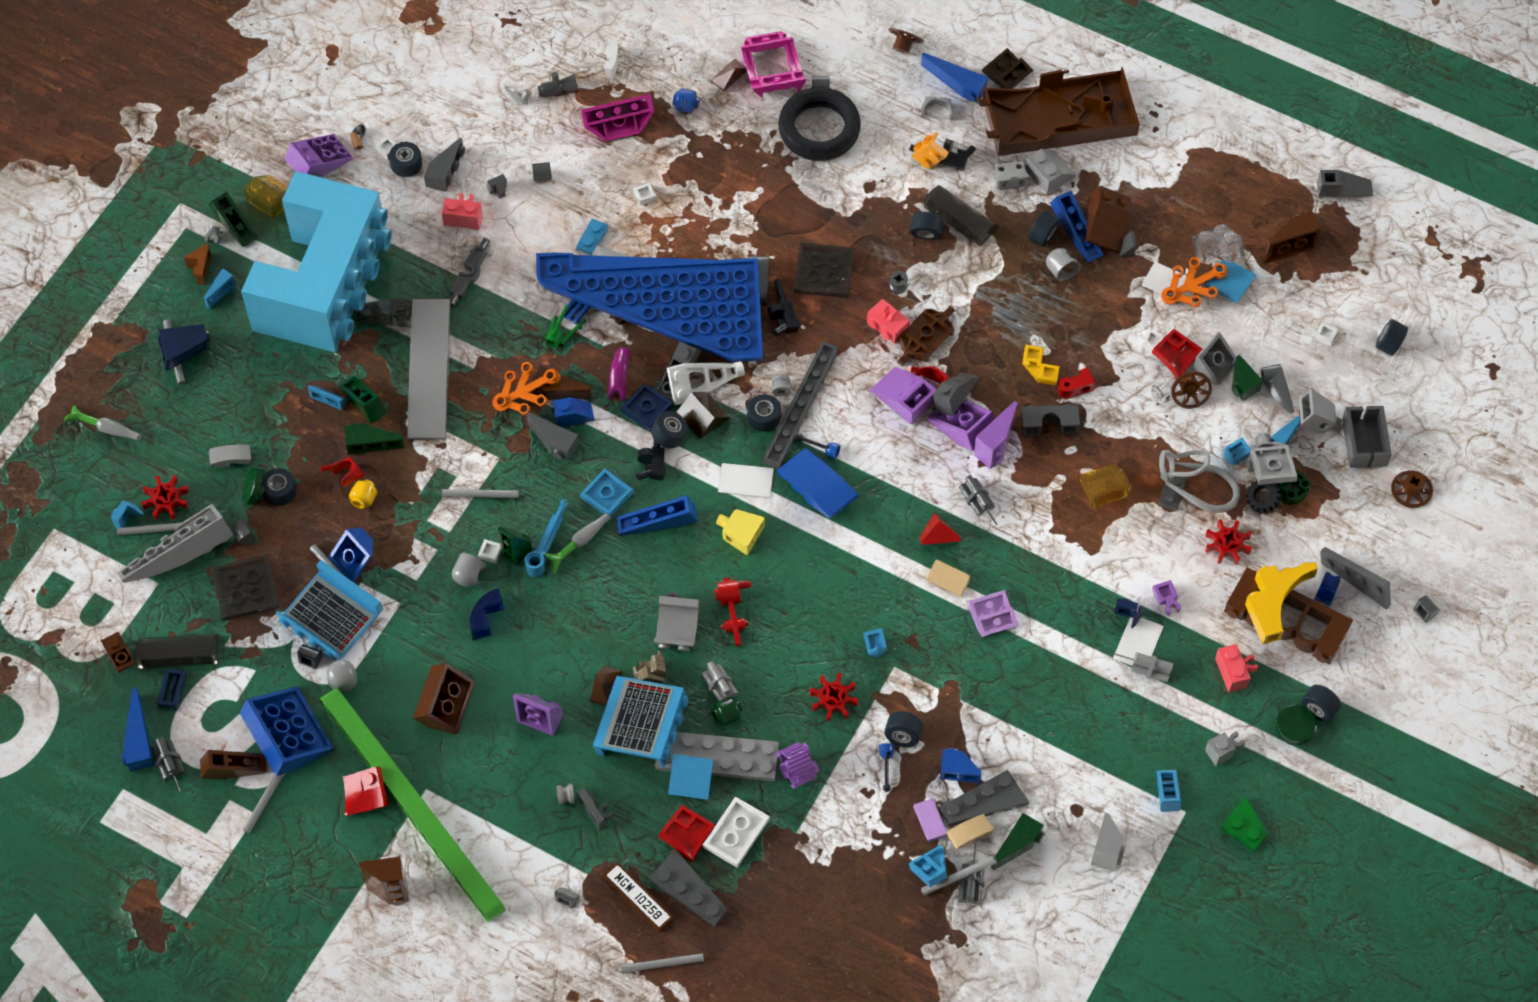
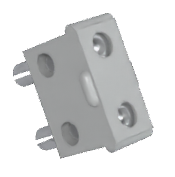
[994,155,1029,190]

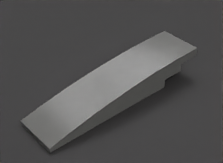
[407,299,450,440]

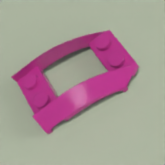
[741,31,806,98]

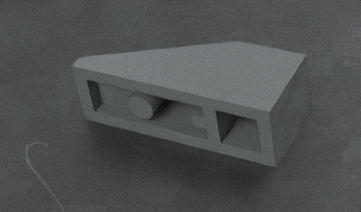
[933,372,979,416]
[526,412,579,462]

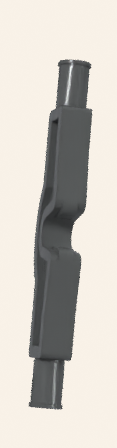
[450,238,490,307]

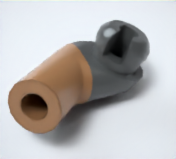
[350,124,366,151]

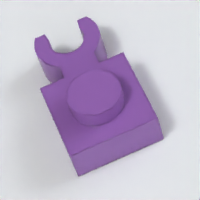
[1152,580,1181,616]

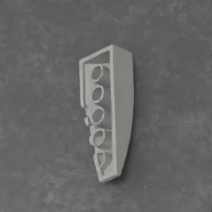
[117,504,233,583]

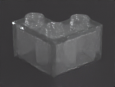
[1192,224,1245,263]

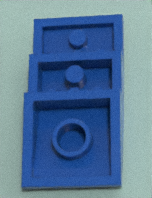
[777,448,859,519]

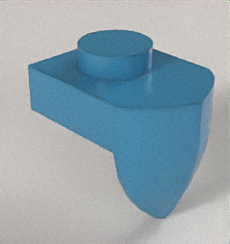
[1223,437,1250,465]
[111,500,144,528]
[863,628,887,658]

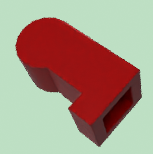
[1058,367,1095,399]

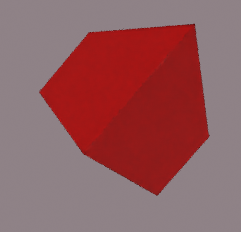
[920,513,960,545]

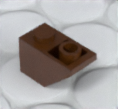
[101,631,136,673]

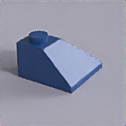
[328,527,373,583]

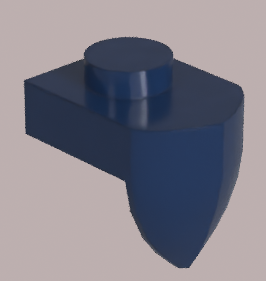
[1114,598,1144,628]

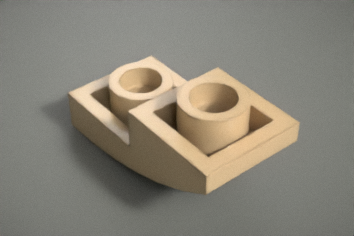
[946,814,994,849]

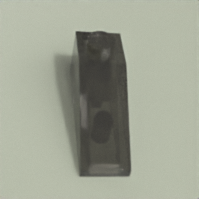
[356,298,412,328]

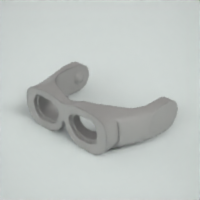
[921,97,953,120]

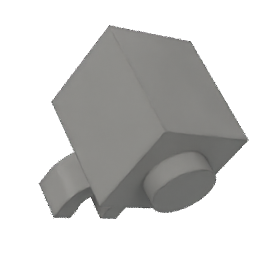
[1205,731,1245,766]

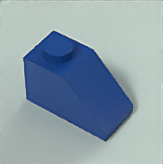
[553,397,595,427]
[940,748,981,784]

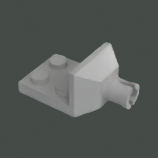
[1248,433,1297,485]

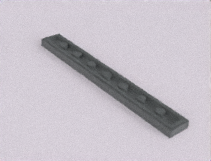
[762,341,839,469]

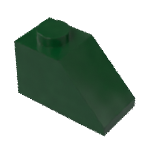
[1231,354,1263,401]

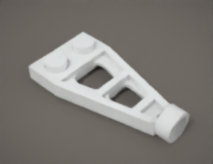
[667,361,745,405]

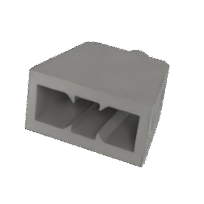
[1299,388,1342,433]

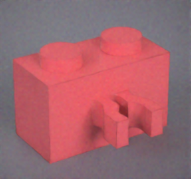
[442,193,483,230]
[867,299,910,344]
[1215,644,1258,693]

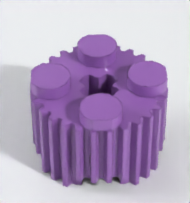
[776,742,819,789]

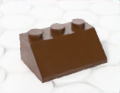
[413,663,475,734]
[359,856,409,906]

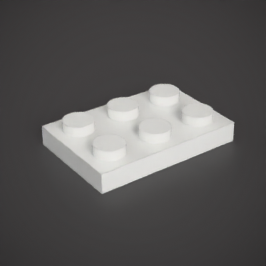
[703,797,770,868]

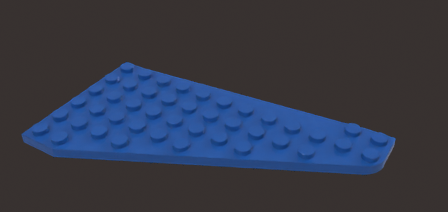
[536,252,763,362]

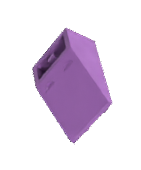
[285,134,354,177]
[870,366,937,425]

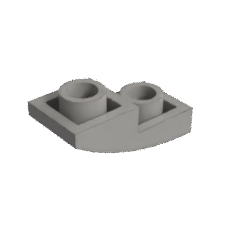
[209,445,251,468]

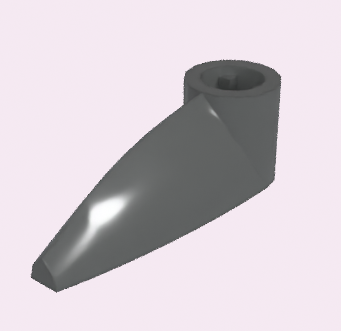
[1260,364,1294,413]

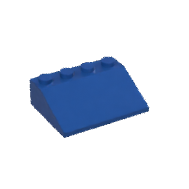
[240,686,334,776]

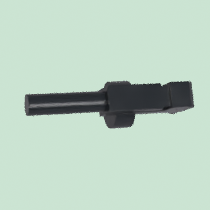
[909,139,976,171]
[767,279,800,336]
[636,440,666,481]

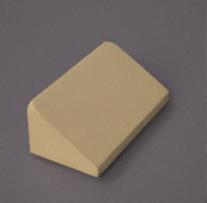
[926,560,970,597]

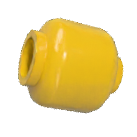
[349,480,377,509]

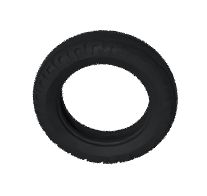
[778,87,861,161]

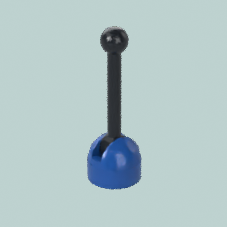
[796,434,841,459]
[879,743,895,792]

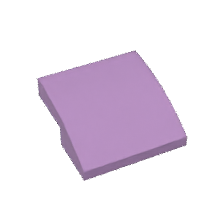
[967,590,1019,637]

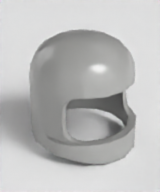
[1046,248,1081,281]
[452,553,487,587]
[327,660,357,693]

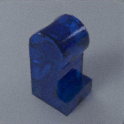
[1314,571,1341,606]

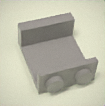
[654,596,700,652]

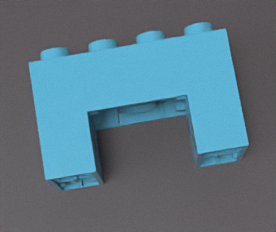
[241,171,392,353]

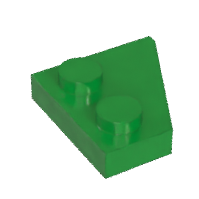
[1221,797,1267,851]

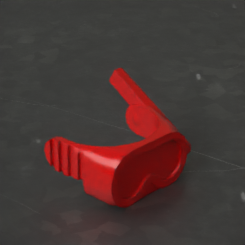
[907,366,950,389]
[320,457,365,486]

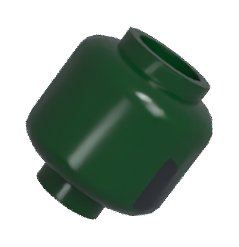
[711,697,742,726]

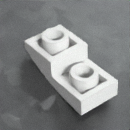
[604,39,618,80]

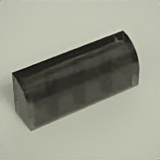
[924,185,999,247]
[136,633,219,668]

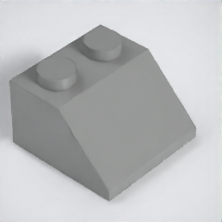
[1025,149,1076,194]
[1091,813,1126,871]

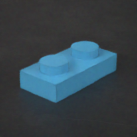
[576,219,609,255]

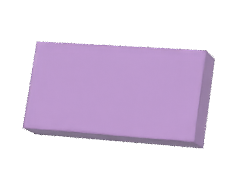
[913,798,947,843]

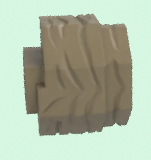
[633,651,666,684]

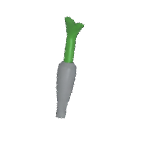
[65,405,141,441]
[545,513,610,574]

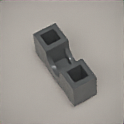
[1020,404,1080,436]

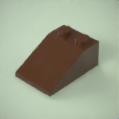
[1086,186,1131,253]
[1263,211,1321,264]

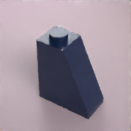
[158,324,210,371]

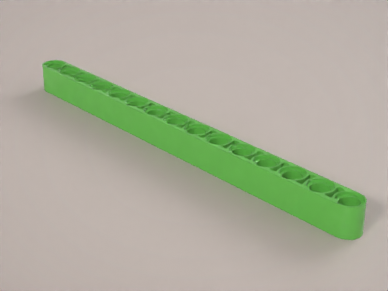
[319,688,506,923]

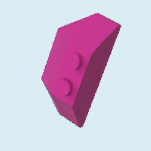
[580,94,654,141]

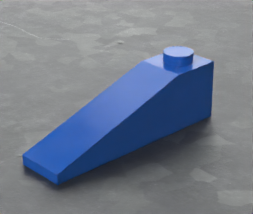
[921,52,988,103]
[1050,191,1103,263]
[616,495,698,535]
[121,687,154,772]

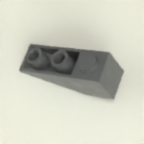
[424,138,465,192]
[1317,170,1373,197]
[657,342,702,400]

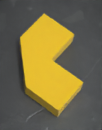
[1022,345,1060,386]

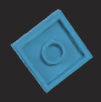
[580,468,634,517]

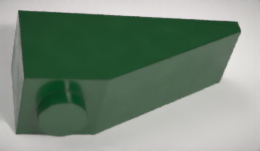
[209,191,258,247]
[339,376,387,424]
[344,423,405,455]
[498,526,532,566]
[991,813,1045,870]

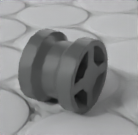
[889,271,908,294]

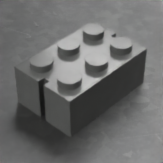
[1342,406,1392,468]

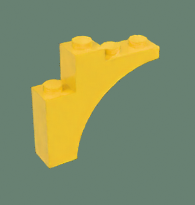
[1245,562,1318,645]

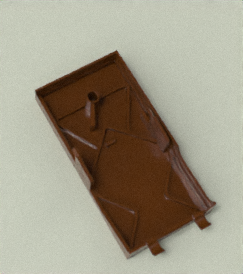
[977,67,1140,156]

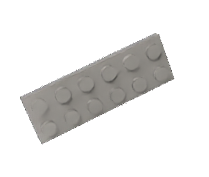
[655,732,779,782]

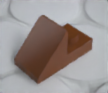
[184,244,212,285]

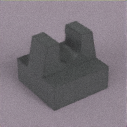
[487,174,507,199]

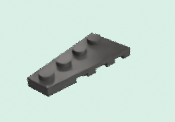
[1320,547,1391,610]
[939,770,1029,826]
[650,848,728,927]

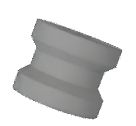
[772,374,791,396]
[556,784,575,805]

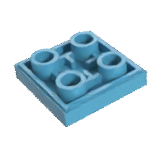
[1205,257,1256,304]
[668,754,714,800]

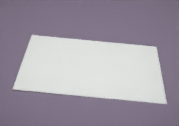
[1142,262,1194,305]
[718,463,774,497]
[1113,617,1164,666]

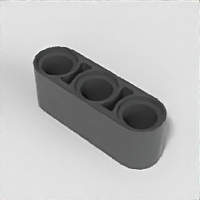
[751,256,770,304]

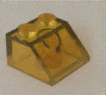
[243,175,288,218]
[1078,463,1131,508]

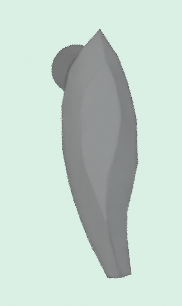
[505,86,531,105]

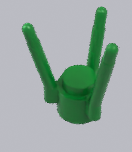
[545,305,586,348]

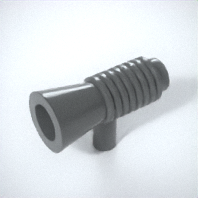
[537,72,579,97]

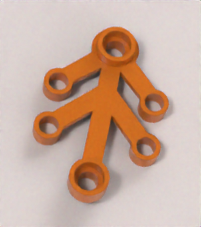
[1161,257,1227,308]
[493,362,561,416]

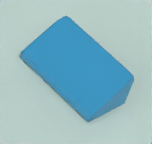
[308,385,349,410]

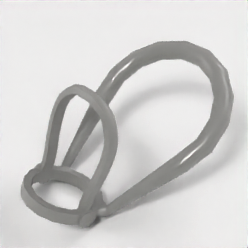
[1159,450,1241,513]

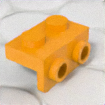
[912,132,949,169]

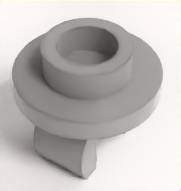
[204,225,223,244]

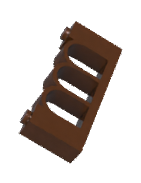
[1224,567,1353,665]

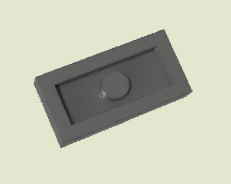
[1158,471,1187,512]
[577,788,613,831]

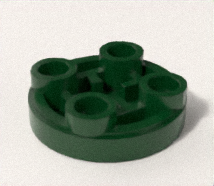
[242,467,266,506]
[1276,468,1310,505]
[1276,705,1317,745]

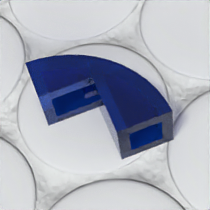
[470,588,504,640]

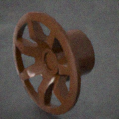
[888,28,925,54]
[1171,371,1212,409]
[1391,470,1433,508]

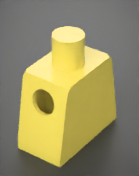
[716,509,765,555]

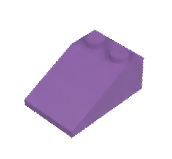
[927,400,995,451]
[974,401,1017,469]
[513,694,563,736]

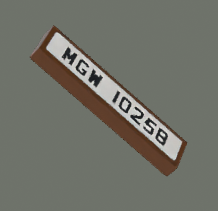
[603,862,674,933]

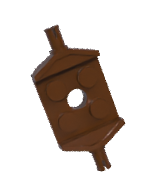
[897,306,955,366]

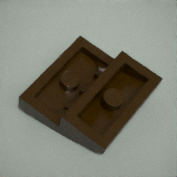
[982,48,1033,89]

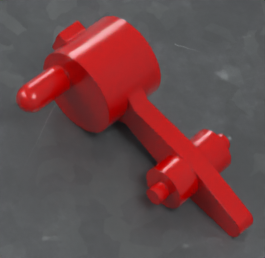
[714,577,752,646]

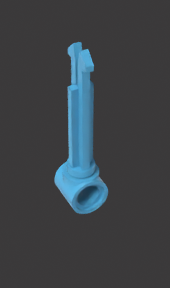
[525,499,567,577]

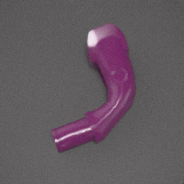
[607,347,631,401]

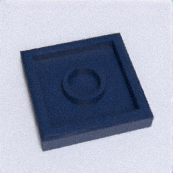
[621,383,674,432]

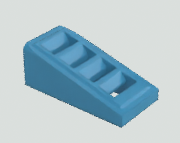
[204,269,236,309]
[1271,415,1301,445]
[1156,770,1181,812]

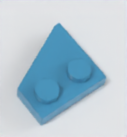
[908,845,947,887]

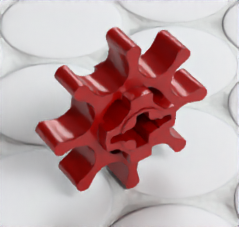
[141,475,189,520]
[1205,519,1252,565]
[810,673,858,721]

